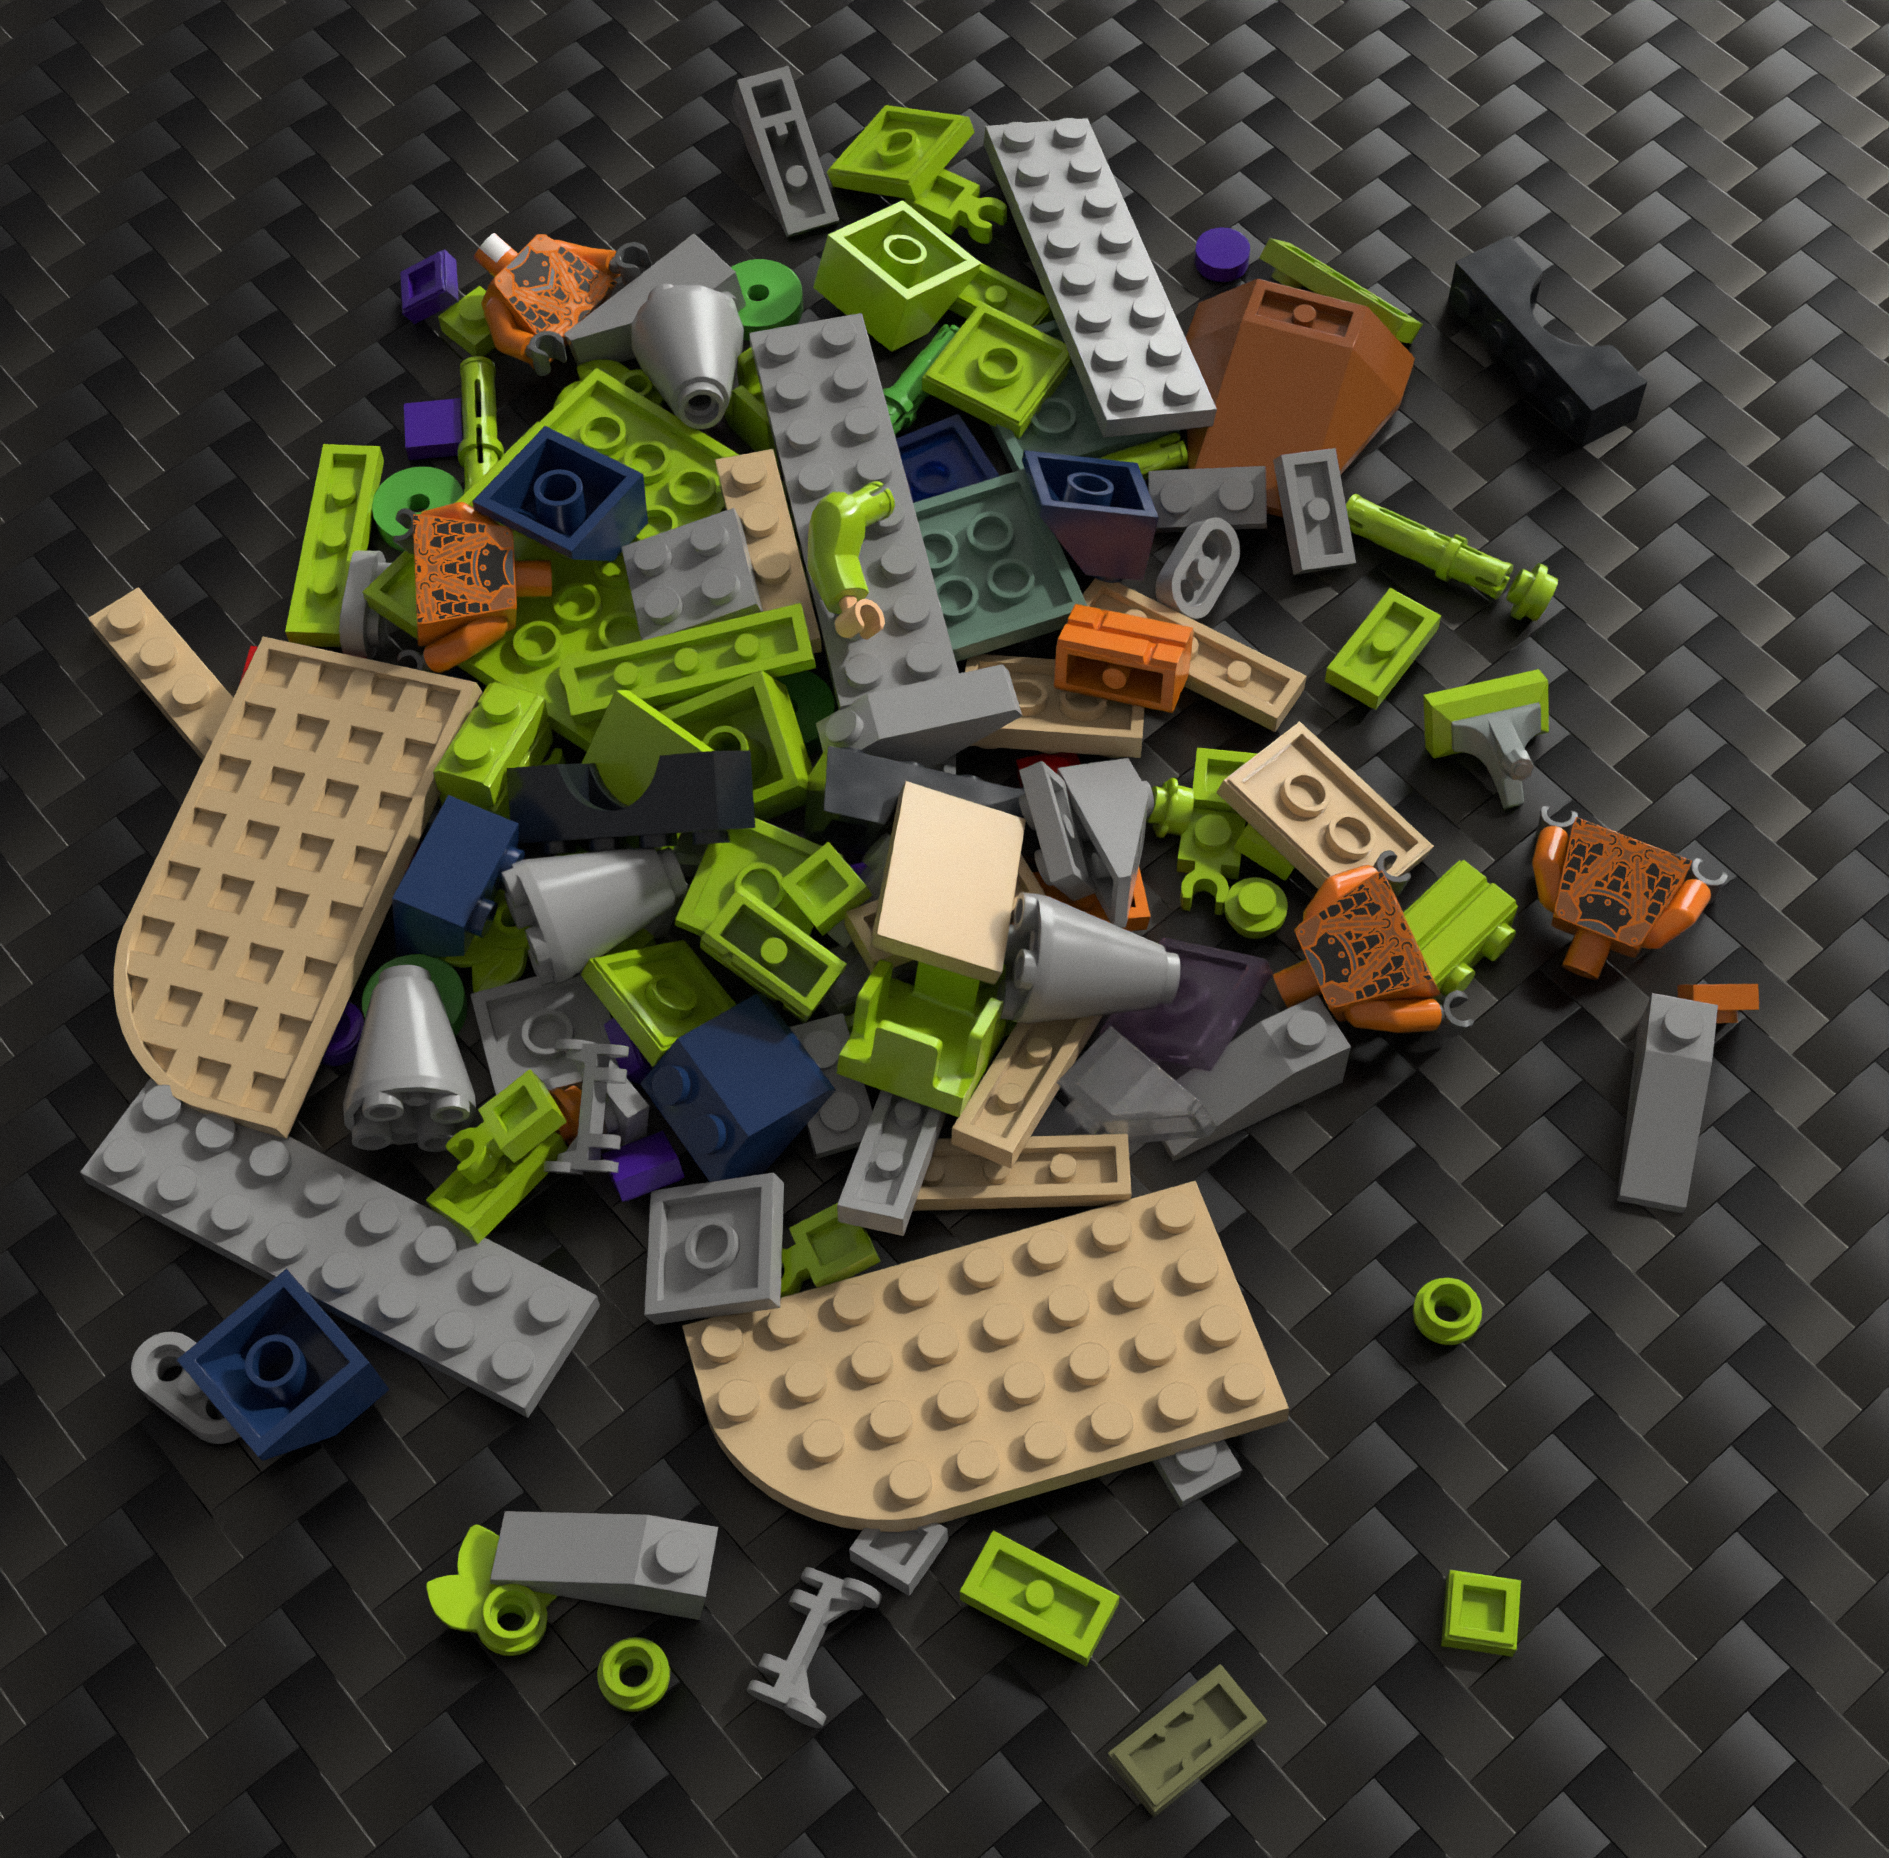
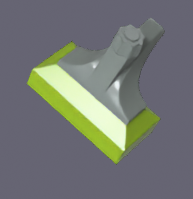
[1423,669,1549,809]

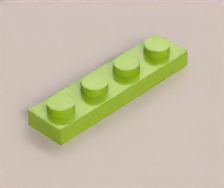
[285,444,384,647]
[560,603,816,725]

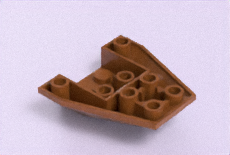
[1185,279,1415,518]

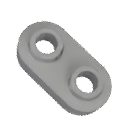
[1156,518,1240,620]
[339,550,392,659]
[131,1332,241,1444]

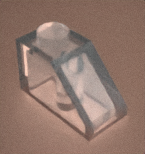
[1056,1026,1217,1144]

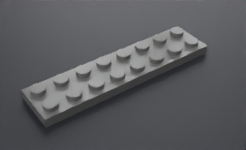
[983,118,1217,438]
[749,313,959,710]
[80,1078,600,1418]

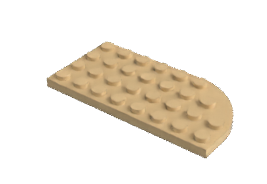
[114,636,483,1139]
[682,1181,1289,1532]

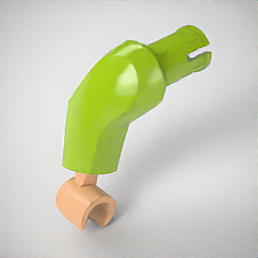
[808,481,895,640]

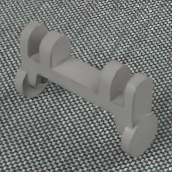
[543,1039,629,1175]
[746,1567,882,1729]

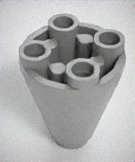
[631,284,744,429]
[501,847,688,986]
[996,892,1180,1024]
[343,965,476,1152]

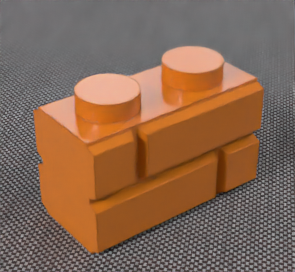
[1054,604,1194,713]

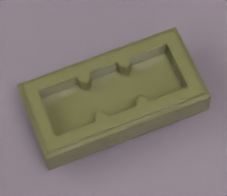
[1107,1664,1268,1818]

